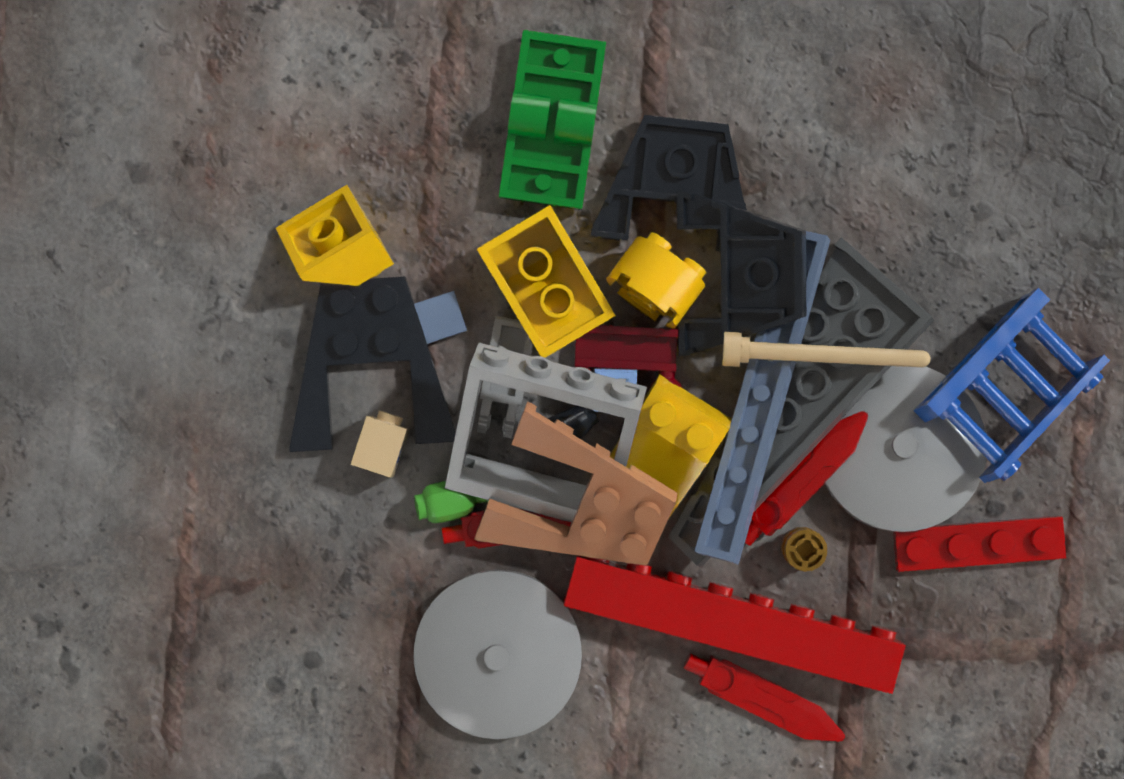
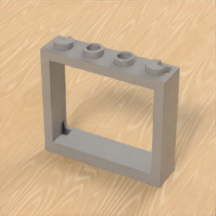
[445,343,647,522]

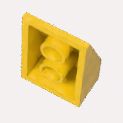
[477,205,616,358]
[609,374,732,518]

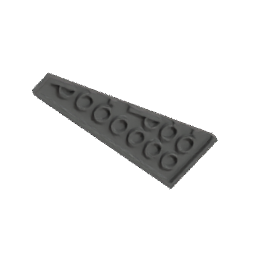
[668,237,934,567]

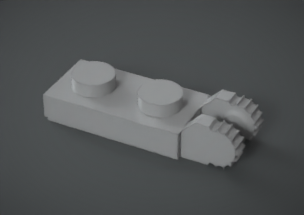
[477,316,533,439]

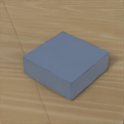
[414,291,468,344]

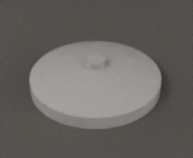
[824,366,986,532]
[414,570,582,739]

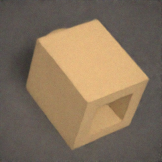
[351,410,410,478]

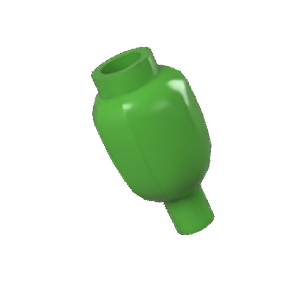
[414,481,489,523]

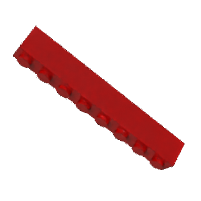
[564,555,906,694]

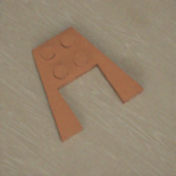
[474,402,677,566]

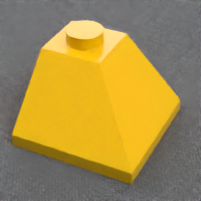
[276,185,394,286]

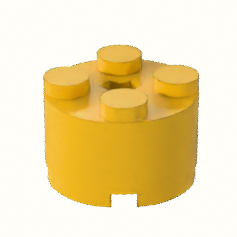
[606,232,706,329]

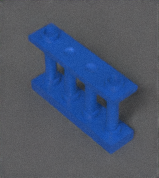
[913,288,1110,483]

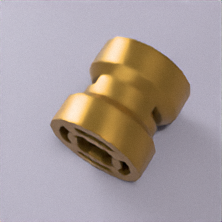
[781,527,828,572]

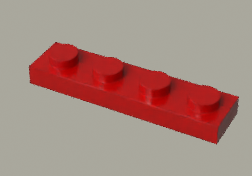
[893,515,1066,572]

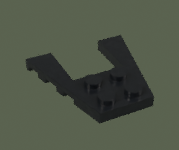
[289,276,456,452]

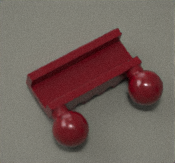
[574,325,682,390]

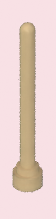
[722,332,931,368]

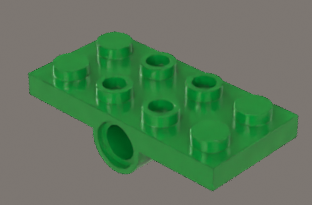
[499,30,606,210]

